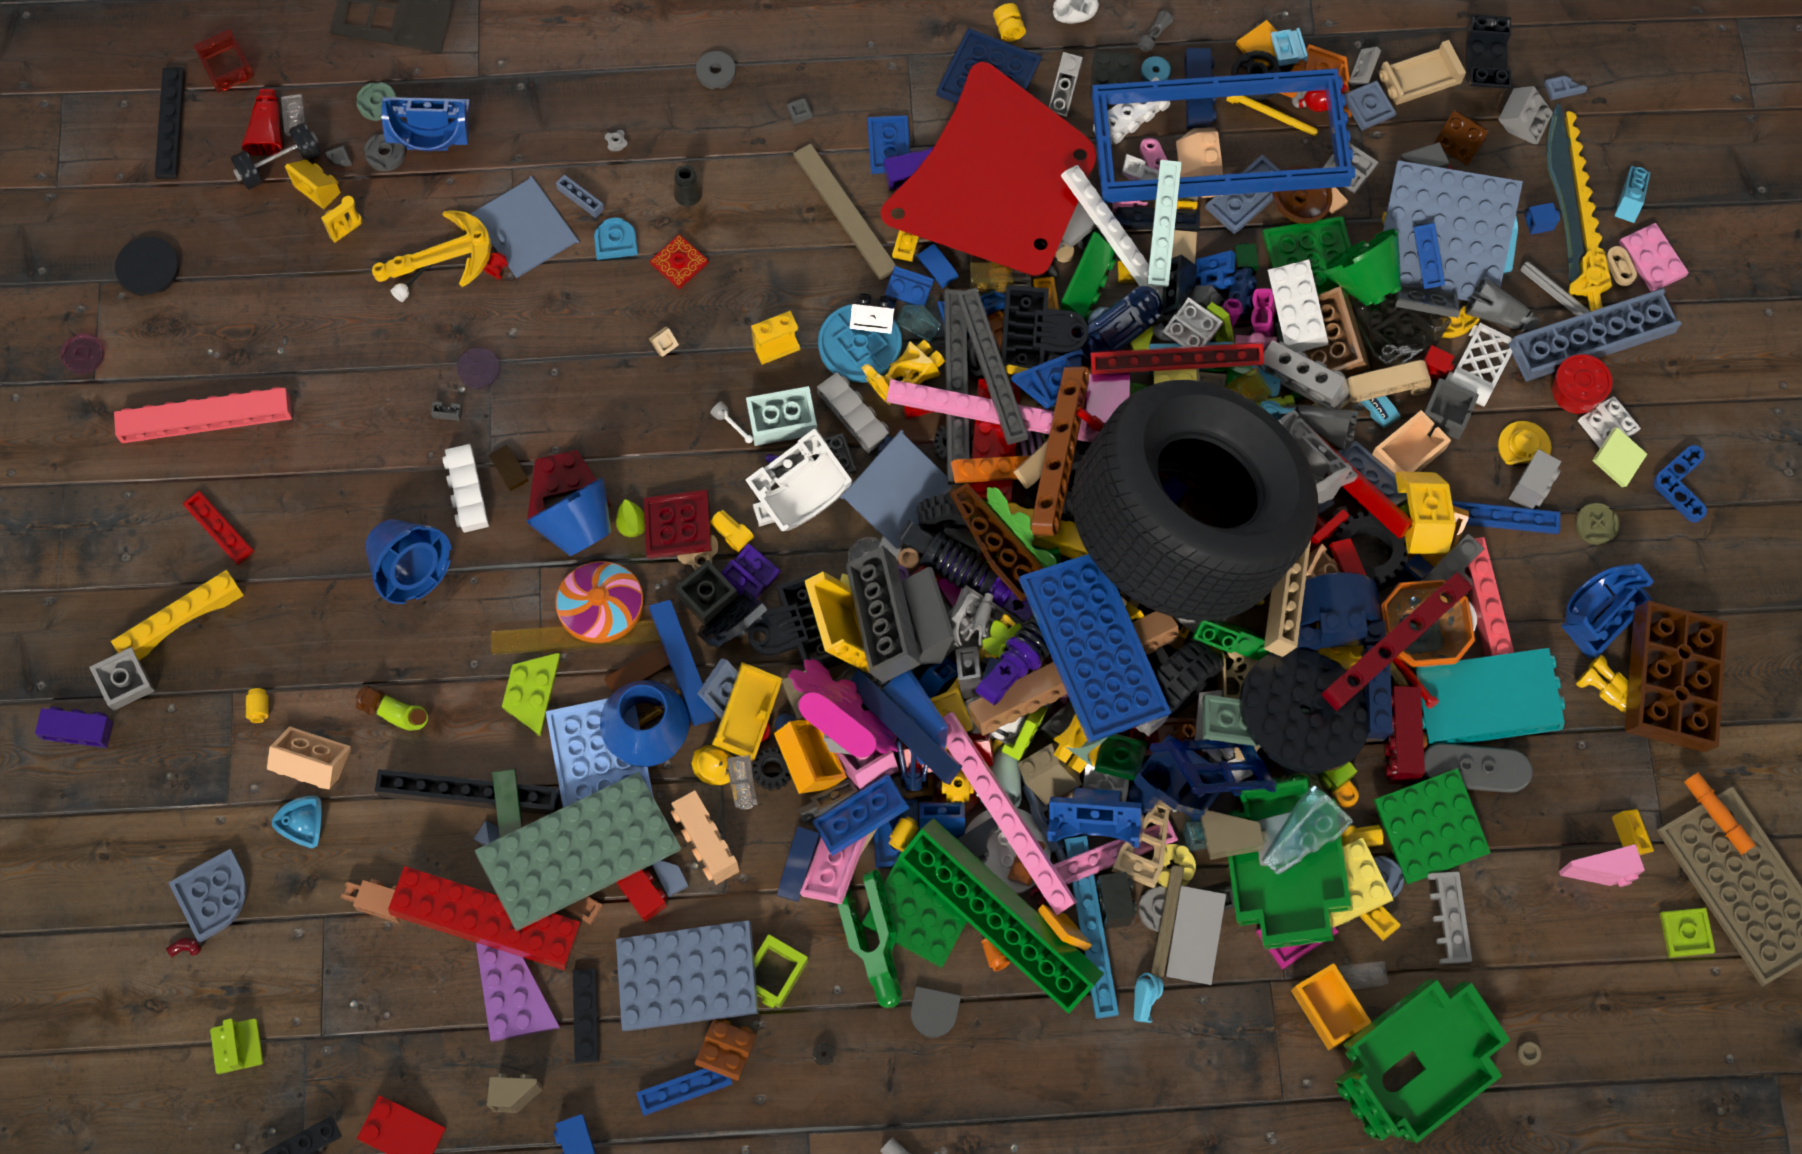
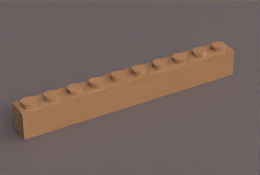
[968,611,1179,736]

